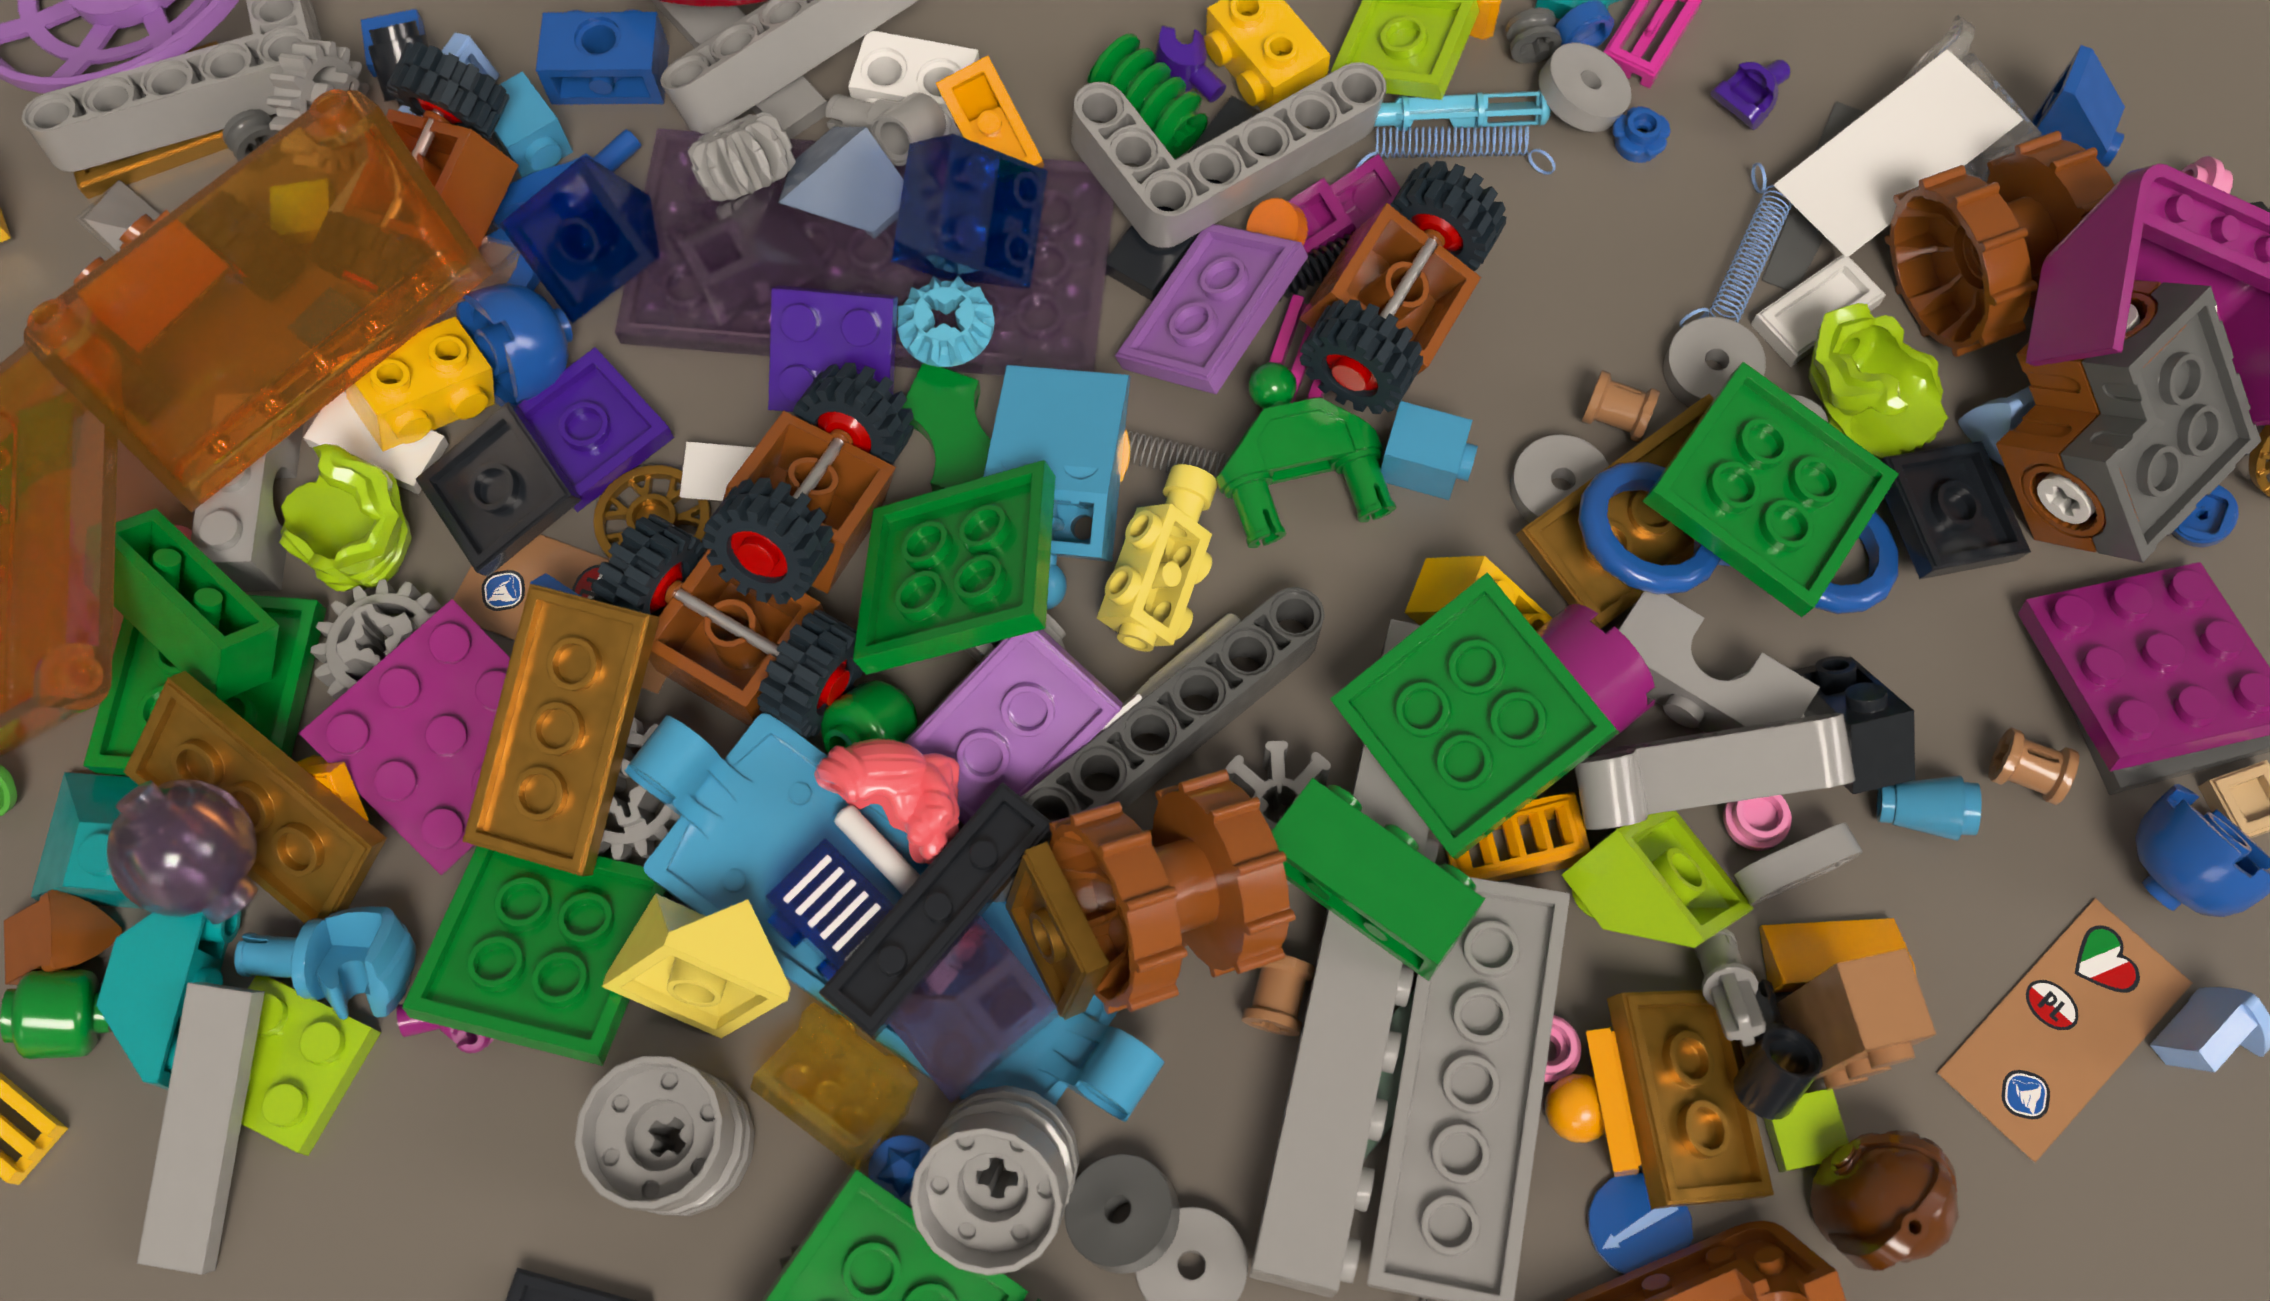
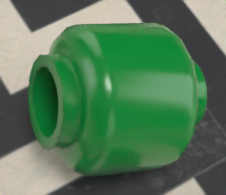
[821,680,918,754]
[0,970,112,1059]

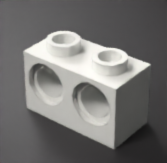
[848,30,979,140]

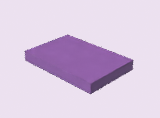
[1115,224,1308,394]
[903,630,1123,825]

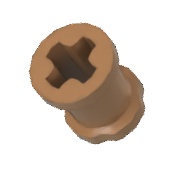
[1581,370,1660,443]
[1988,727,2080,805]
[1242,955,1316,1036]

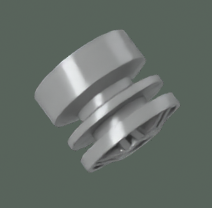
[575,1056,755,1216]
[910,1085,1080,1275]

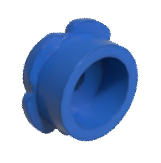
[1613,107,1671,163]

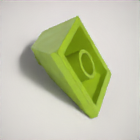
[1561,810,1754,948]

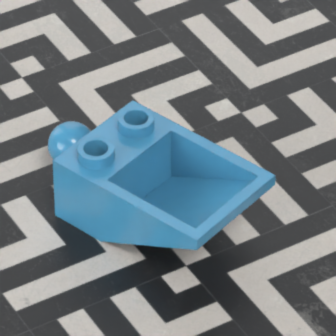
[983,365,1131,610]

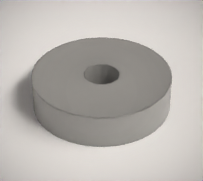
[1539,43,1631,132]
[1663,317,1766,407]
[1510,435,1609,523]
[1136,1207,1248,1301]

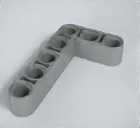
[22,0,322,172]
[660,0,918,134]
[1071,62,1386,248]

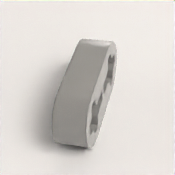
[1734,823,1863,906]

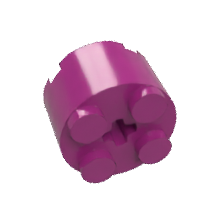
[1536,604,1655,755]

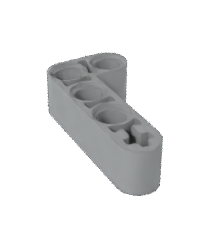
[1574,713,1855,830]

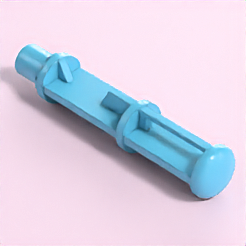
[1374,90,1551,131]

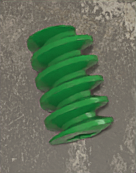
[1087,33,1208,159]

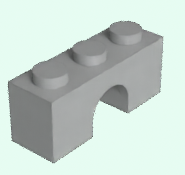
[191,390,304,591]
[1619,591,1820,732]

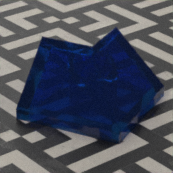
[499,155,660,324]

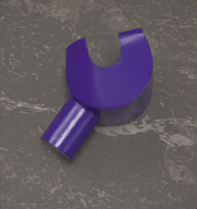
[1155,25,1226,103]
[1711,59,1791,130]

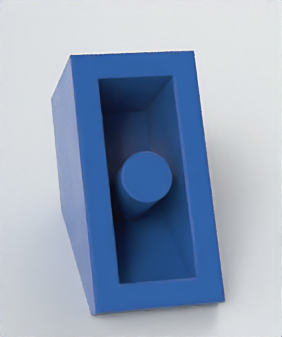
[2023,45,2125,168]

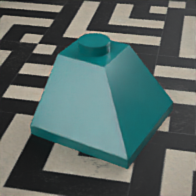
[31,772,186,910]

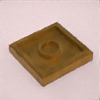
[1005,842,1109,1020]

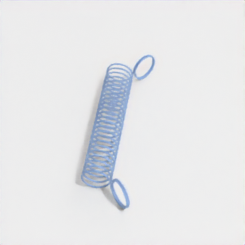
[1355,125,1556,175]
[1679,163,1792,328]

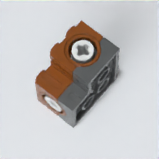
[1996,280,2261,563]

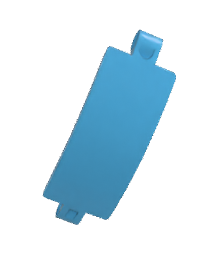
[624,713,1165,1122]

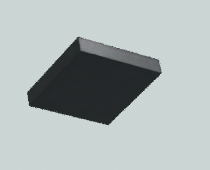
[416,402,582,577]
[1881,441,2031,579]

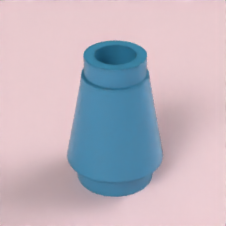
[1876,775,1982,841]

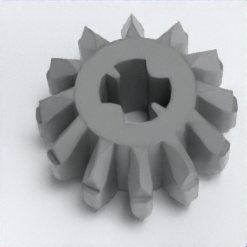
[688,112,796,202]

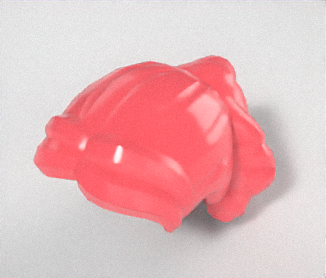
[814,739,960,864]

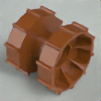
[1885,130,2115,357]
[1049,769,1296,1014]

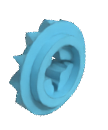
[897,275,994,367]

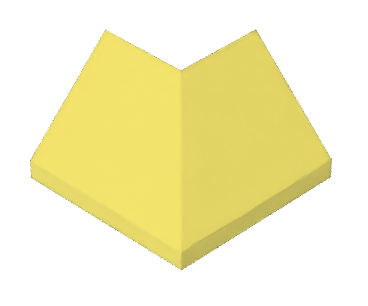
[602,894,791,1038]

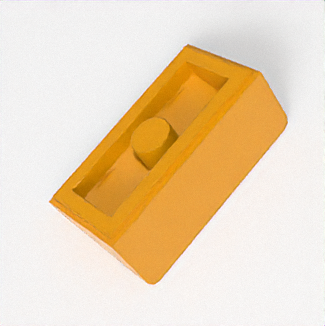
[1759,918,1917,993]

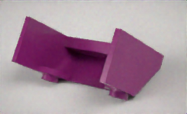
[2026,164,2270,426]

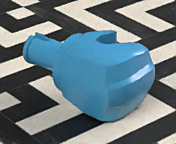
[234,906,416,1020]

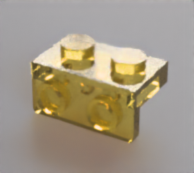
[750,1002,919,1170]

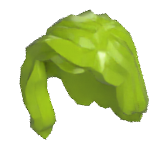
[1808,303,1948,460]
[279,444,412,591]

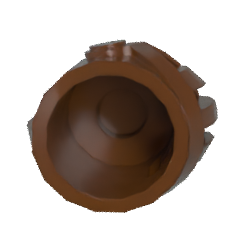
[1810,1130,1959,1271]

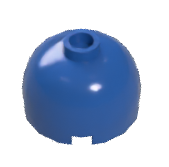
[456,283,573,407]
[2135,784,2270,917]

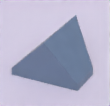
[778,127,916,239]

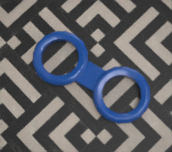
[1578,462,1899,614]

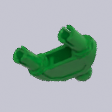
[1216,362,1397,548]

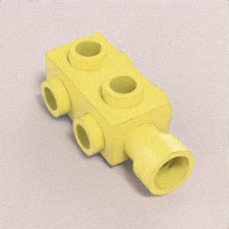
[1097,464,1218,652]

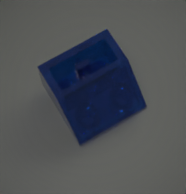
[891,134,1048,289]

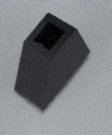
[1792,656,1915,794]

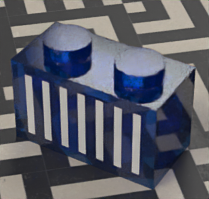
[765,838,894,982]

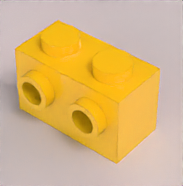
[1204,0,1330,111]
[340,316,495,452]

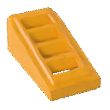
[1444,792,1590,881]

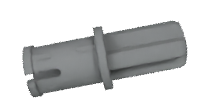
[1694,929,1766,1046]

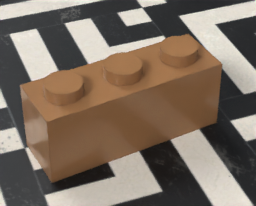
[1777,948,1936,1090]

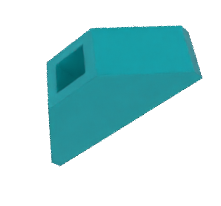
[96,880,241,1090]

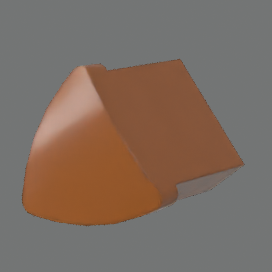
[4,890,122,985]

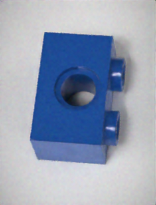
[536,10,669,105]

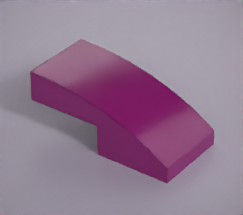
[1288,153,1401,259]

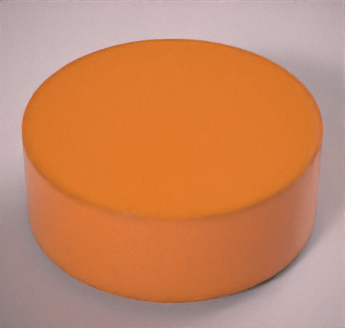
[1246,198,1308,245]

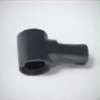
[1733,979,1823,1120]

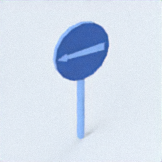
[1588,1173,1693,1274]

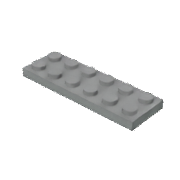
[1367,877,1570,1301]

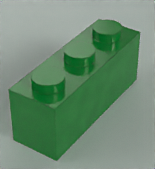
[93,508,279,701]
[1271,778,1485,981]

